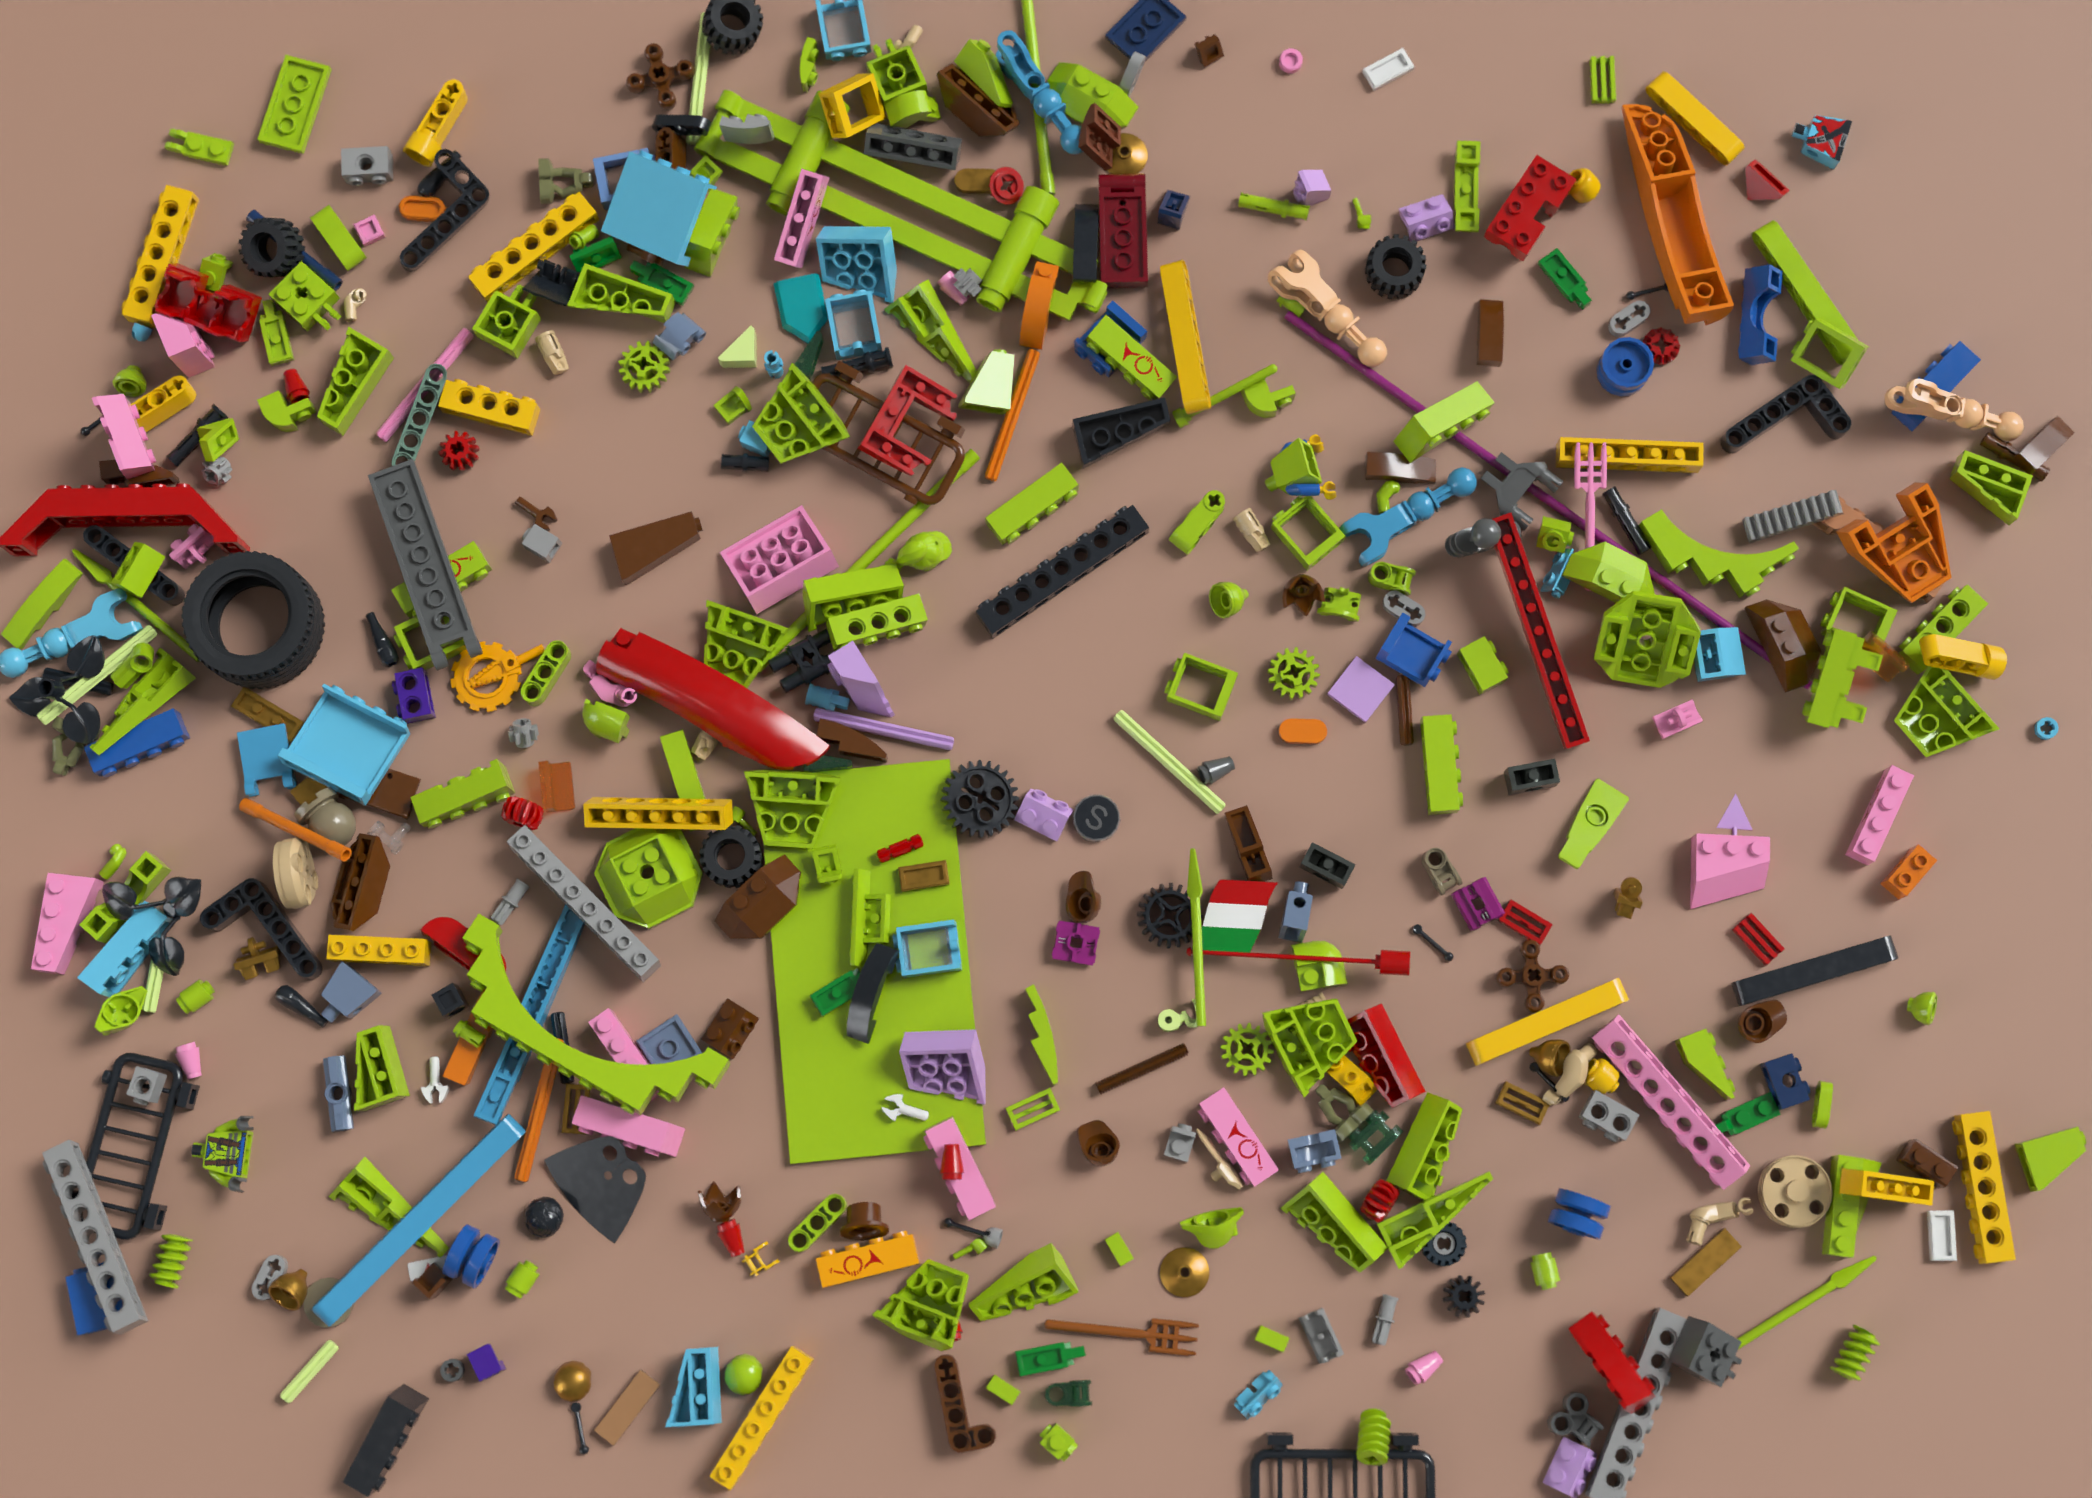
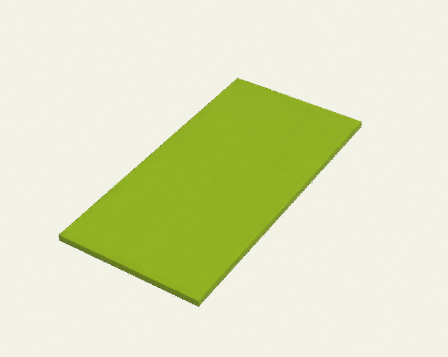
[763,759,986,1164]

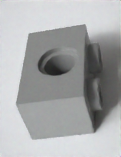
[341,146,393,186]

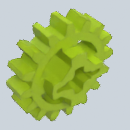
[618,341,670,393]
[1267,647,1320,700]
[1220,1023,1274,1077]

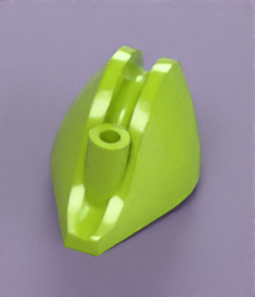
[94,986,148,1036]
[1179,1207,1244,1249]

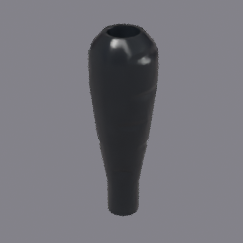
[417,150,462,197]
[366,612,399,667]
[275,985,328,1028]

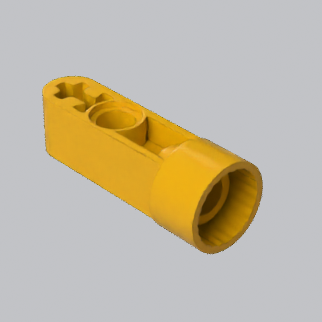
[403,79,468,167]
[131,375,196,432]
[1919,634,2007,680]

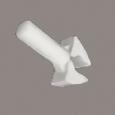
[421,1056,450,1104]
[882,1094,929,1121]

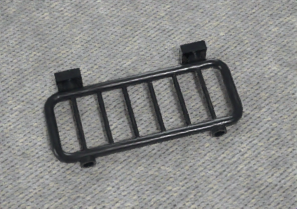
[72,1053,200,1240]
[1250,1432,1436,1498]

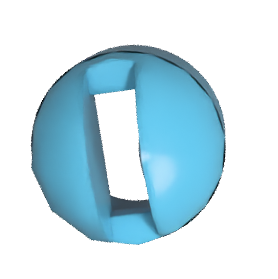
[131,322,152,342]

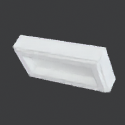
[1362,48,1414,91]
[1927,1210,1957,1261]

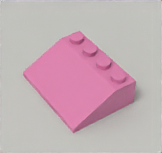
[720,505,839,614]

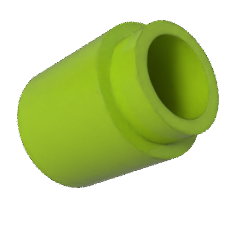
[176,979,215,1014]
[1531,1252,1560,1290]
[505,1260,540,1299]

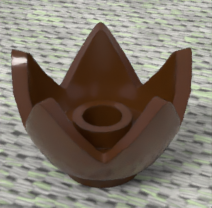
[1282,574,1325,616]
[698,1181,741,1222]

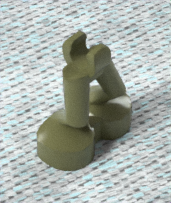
[538,158,593,204]
[52,717,101,776]
[1316,1084,1374,1144]

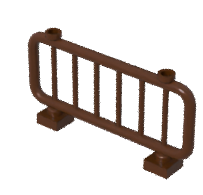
[812,360,965,505]

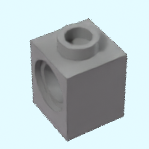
[522,524,562,563]
[126,1066,167,1106]

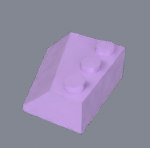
[827,641,895,718]
[899,1030,986,1105]

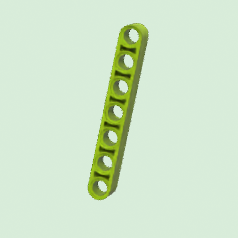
[1752,220,1858,365]

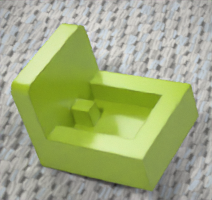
[199,253,233,292]
[812,844,842,885]

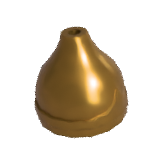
[1529,1039,1571,1077]
[268,1269,308,1311]

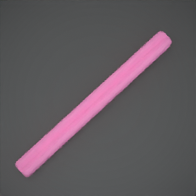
[376,328,474,442]

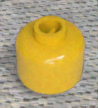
[1569,168,1601,203]
[1585,1058,1619,1094]

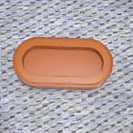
[399,196,446,222]
[1279,718,1327,744]

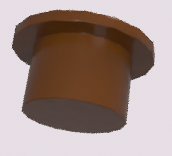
[840,1202,889,1241]

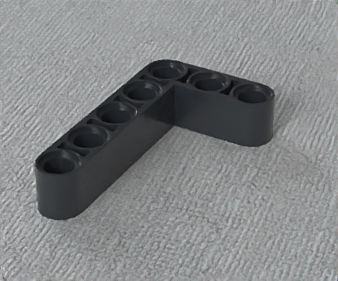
[400,149,489,271]
[1721,375,1852,453]
[200,878,323,980]

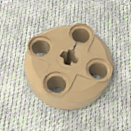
[273,838,318,909]
[1758,1155,1832,1228]

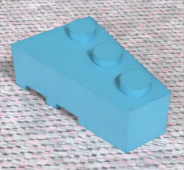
[665,1347,722,1427]

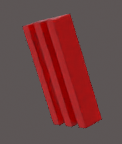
[1498,899,1553,945]
[1732,913,1785,966]

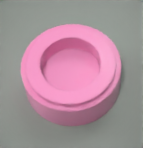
[1279,49,1303,74]

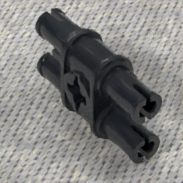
[767,628,835,693]

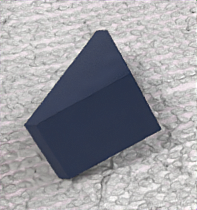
[1157,190,1190,230]

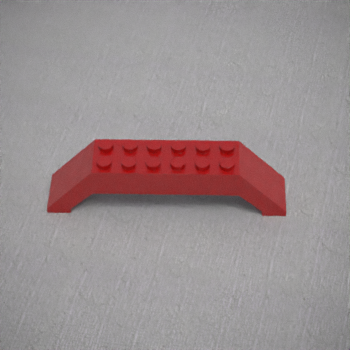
[0,483,250,556]

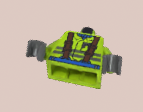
[191,1116,254,1193]

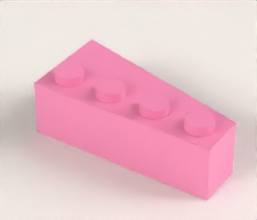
[31,873,104,975]
[571,1095,685,1157]

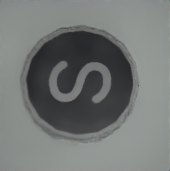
[1073,794,1121,842]

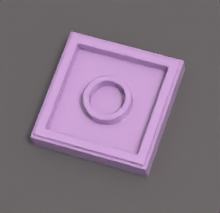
[1327,656,1395,723]

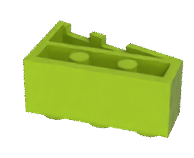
[685,189,740,277]
[1949,450,2033,526]
[354,1025,410,1111]

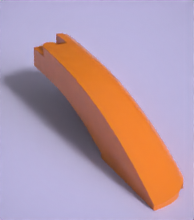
[1622,104,1734,325]

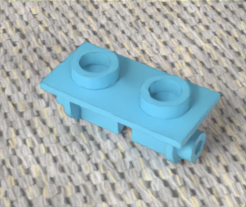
[1540,548,1574,599]
[1233,1370,1283,1420]

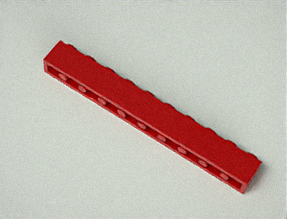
[1492,512,1590,749]

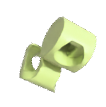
[1158,999,1198,1032]

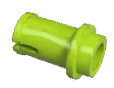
[569,224,599,249]
[1277,296,1305,318]
[453,1020,486,1048]

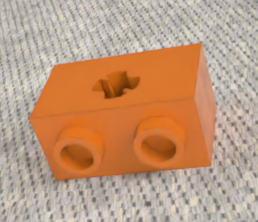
[1880,844,1937,900]

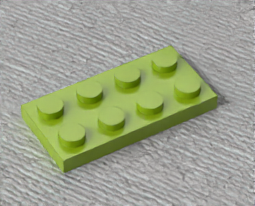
[257,55,332,154]

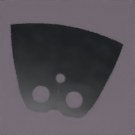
[544,1136,646,1243]

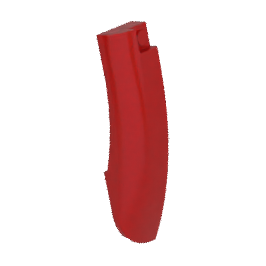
[596,628,830,770]

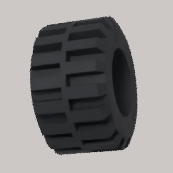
[702,0,763,55]
[239,218,305,277]
[1365,234,1426,300]
[699,825,763,888]

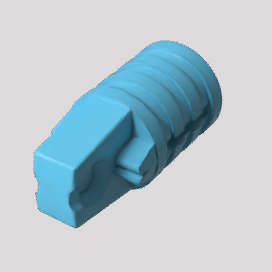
[805,684,850,711]

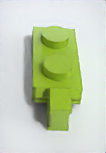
[259,299,294,366]

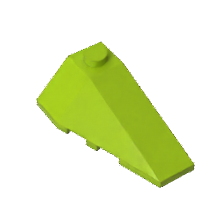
[969,1243,1079,1321]

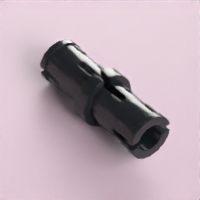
[721,453,769,472]

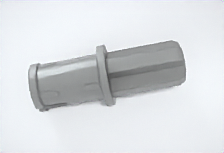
[491,878,530,925]
[1372,1294,1399,1345]

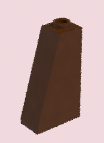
[609,511,703,585]

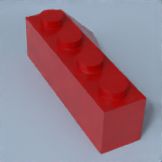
[1347,1003,1426,1108]
[1568,1311,1656,1414]

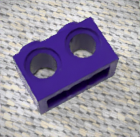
[392,667,436,724]

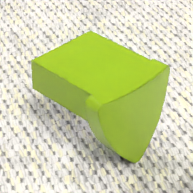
[714,386,752,425]

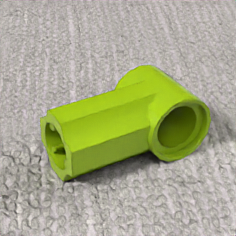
[110,643,154,689]

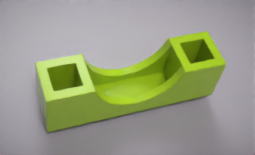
[79,851,172,944]

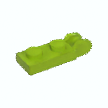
[165,128,234,166]

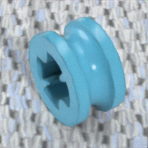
[2034,717,2059,740]

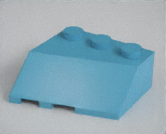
[816,226,897,303]

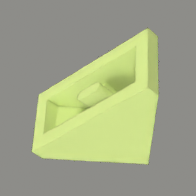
[718,326,757,368]

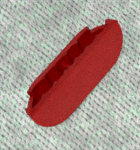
[421,917,506,971]

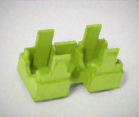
[1802,627,1883,728]

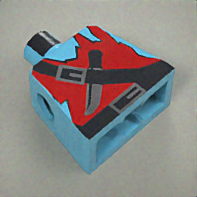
[1792,115,1852,169]

